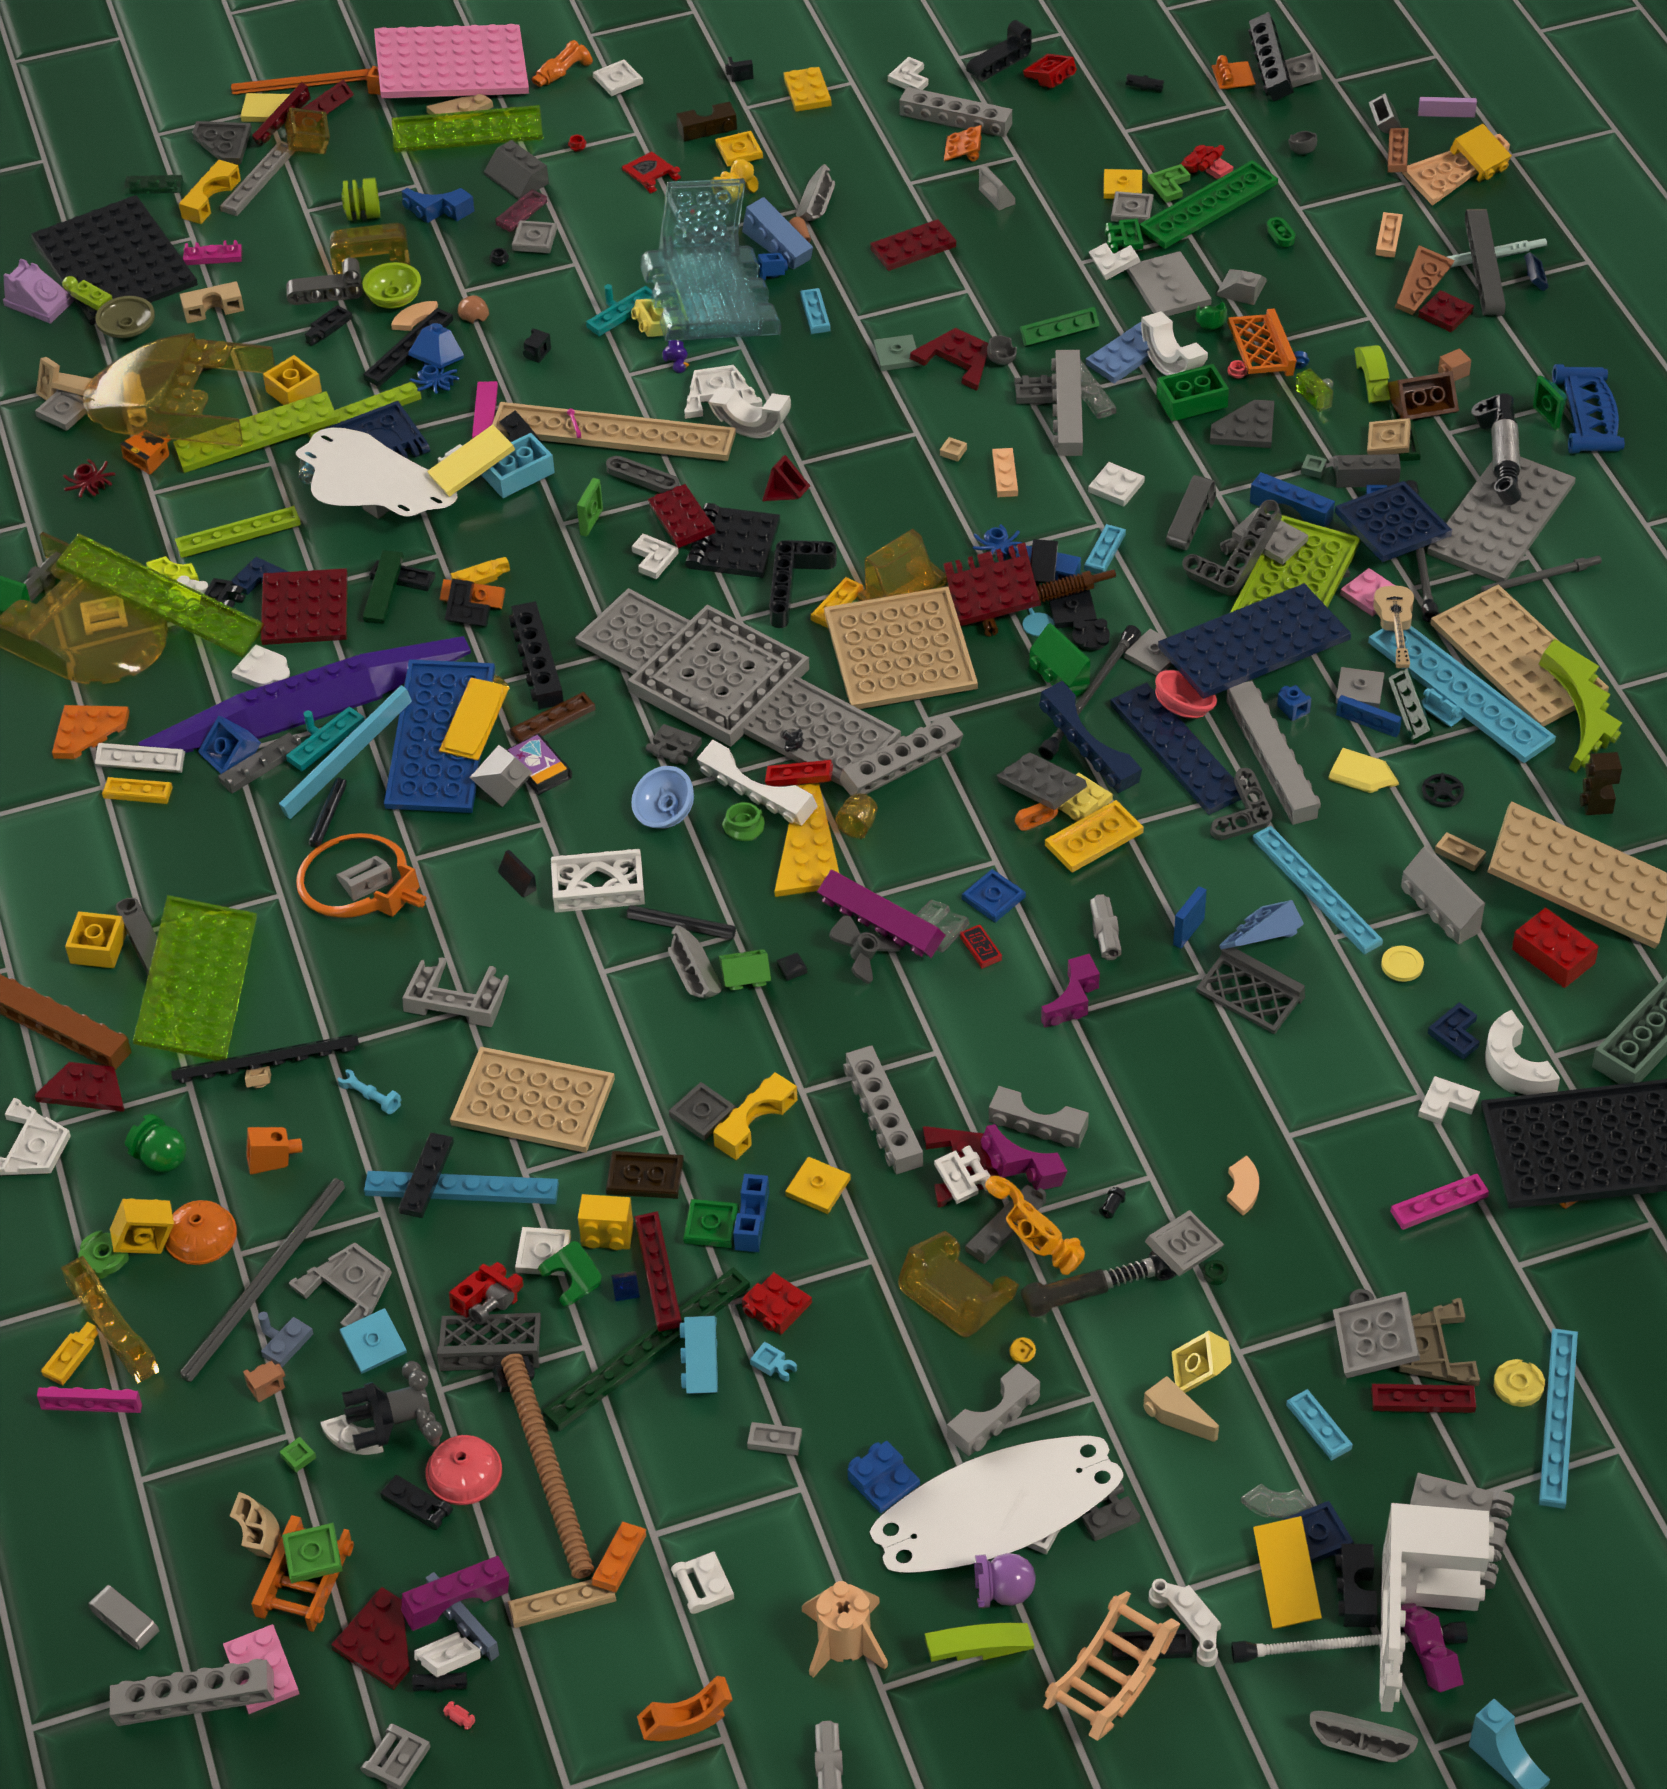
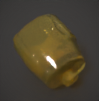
[835,793,878,839]

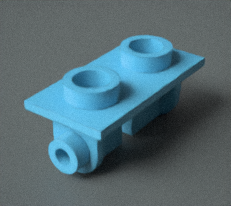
[1421,688,1464,727]

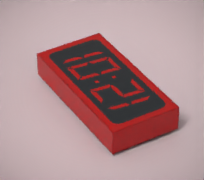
[960,924,1002,969]

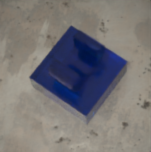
[611,1271,640,1301]

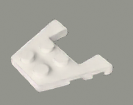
[684,365,762,419]
[0,1098,71,1175]

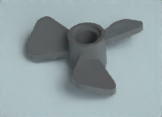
[829,916,902,984]

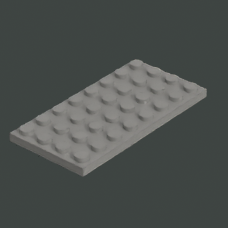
[1427,456,1576,582]

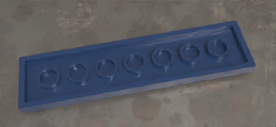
[1110,682,1241,815]

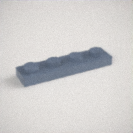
[426,1572,499,1661]

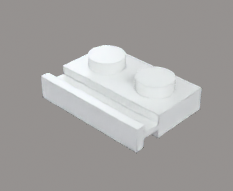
[414,1632,480,1677]

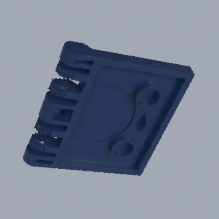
[325,401,430,459]

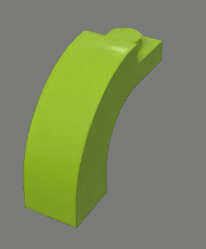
[1354,345,1390,403]

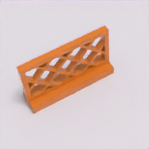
[1227,308,1296,376]

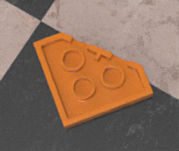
[52,705,130,759]

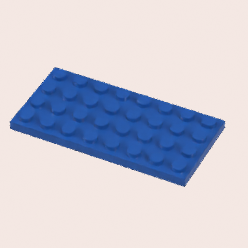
[384,659,495,813]

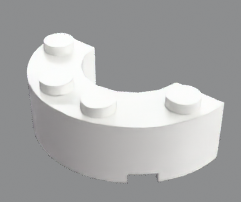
[1141,311,1208,376]
[709,387,791,438]
[1485,1010,1560,1095]

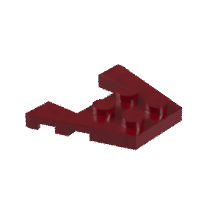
[909,328,988,391]
[922,1126,1005,1207]

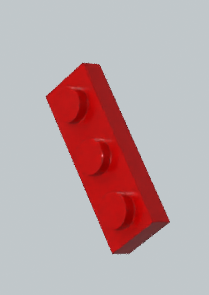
[765,760,833,787]

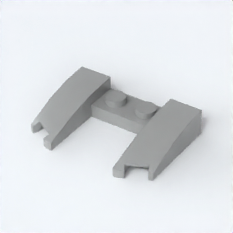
[402,957,509,1027]

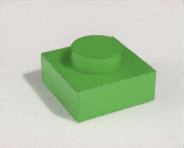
[279,1437,316,1473]

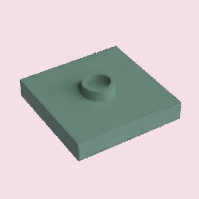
[874,334,920,371]

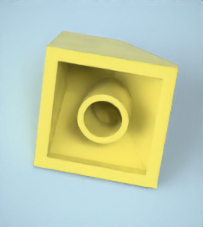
[1172,1331,1231,1393]

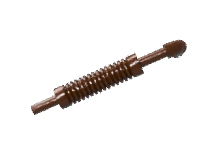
[980,569,1116,637]

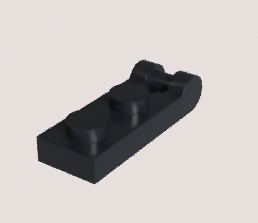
[380,1475,453,1530]

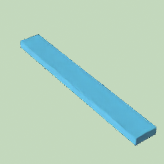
[279,685,412,819]
[1253,826,1383,955]
[1539,1328,1578,1509]

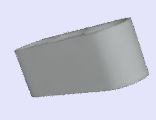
[88,1585,159,1650]

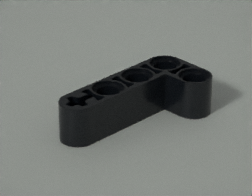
[966,20,1032,81]

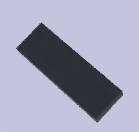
[369,560,436,591]
[1111,1629,1193,1661]

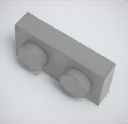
[747,1422,802,1455]

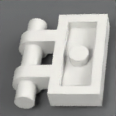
[934,1146,990,1204]

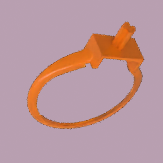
[296,833,427,918]

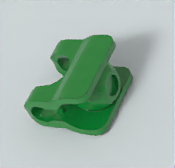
[538,1241,602,1307]

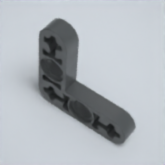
[1210,768,1273,840]

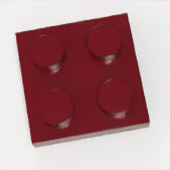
[1418,290,1474,332]

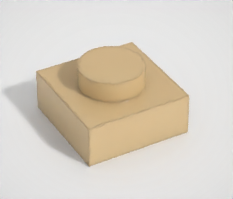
[940,437,967,461]
[245,1066,271,1088]

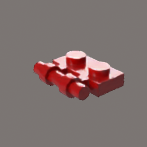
[1181,145,1225,173]

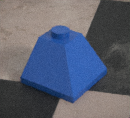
[408,323,464,369]
[198,716,261,774]

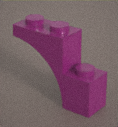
[1041,954,1100,1028]
[981,1124,1067,1191]
[1401,1603,1464,1692]

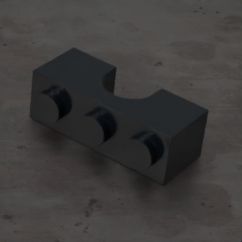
[1335,1544,1378,1628]

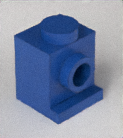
[758,253,788,280]
[1277,685,1311,721]

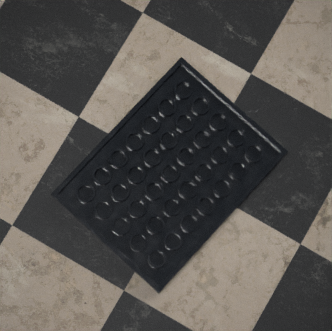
[31,195,198,325]
[1481,1079,1667,1209]

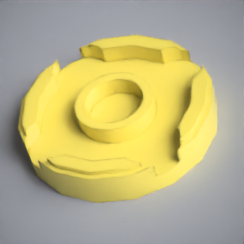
[1493,1359,1545,1407]

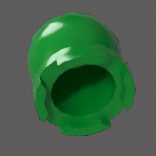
[125,1114,187,1173]

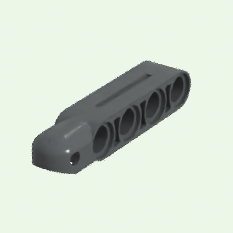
[116,898,175,984]

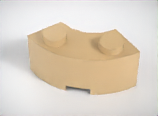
[230,1492,281,1559]

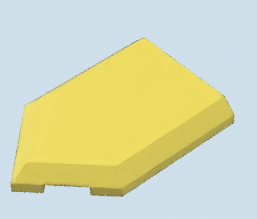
[1328,748,1399,793]

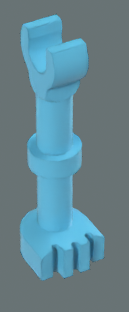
[337,1069,402,1114]

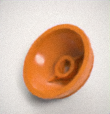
[165,1200,237,1265]

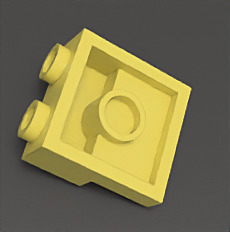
[631,298,686,337]
[1058,772,1113,821]

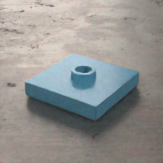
[340,1308,407,1374]

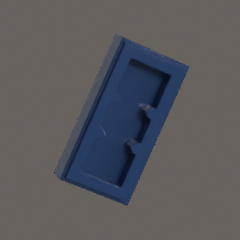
[1524,252,1549,291]

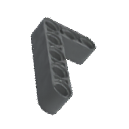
[1182,500,1282,596]

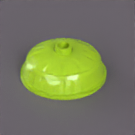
[363,262,421,308]

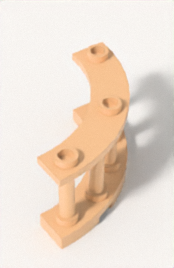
[1043,1591,1180,1741]

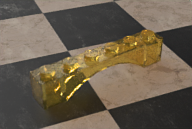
[61,1255,159,1384]

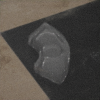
[1241,1484,1314,1518]

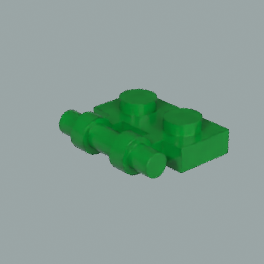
[1105,218,1144,253]

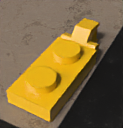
[451,557,510,585]
[41,1322,98,1386]

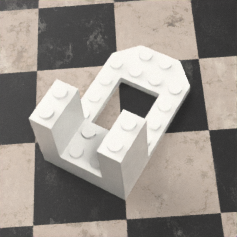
[1379,1503,1494,1712]

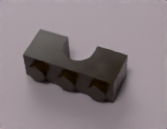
[676,101,737,142]
[1580,752,1622,815]

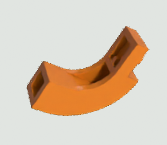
[637,1676,733,1741]

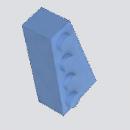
[742,197,813,270]

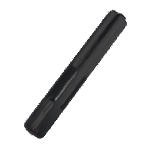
[309,777,347,848]

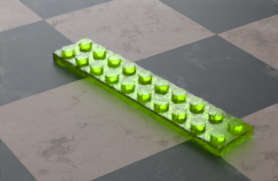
[56,533,264,658]

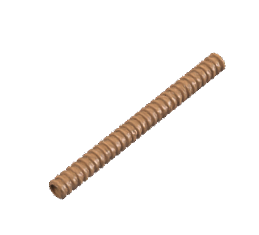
[501,1354,594,1579]

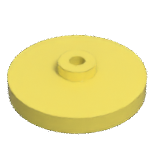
[1381,946,1424,982]

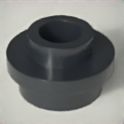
[490,248,509,266]

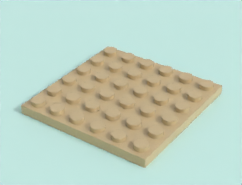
[824,587,978,709]

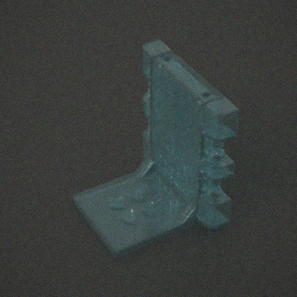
[640,178,781,341]

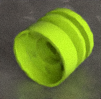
[341,178,380,221]

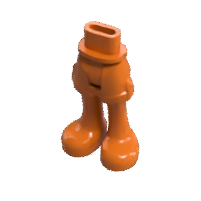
[531,40,593,87]

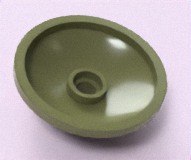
[96,296,155,338]

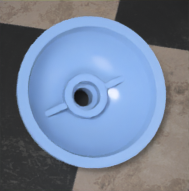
[631,766,694,828]

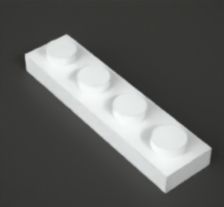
[95,743,185,773]

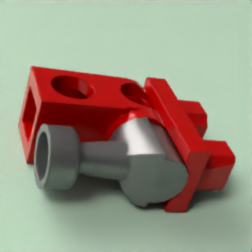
[449,1261,523,1325]

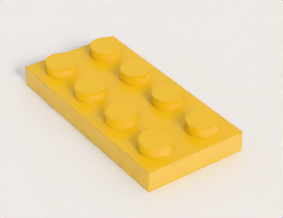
[1045,800,1144,873]

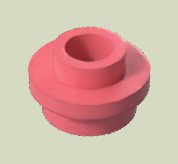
[1227,360,1247,379]

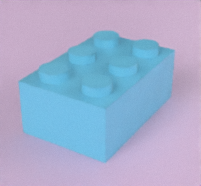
[481,433,555,498]

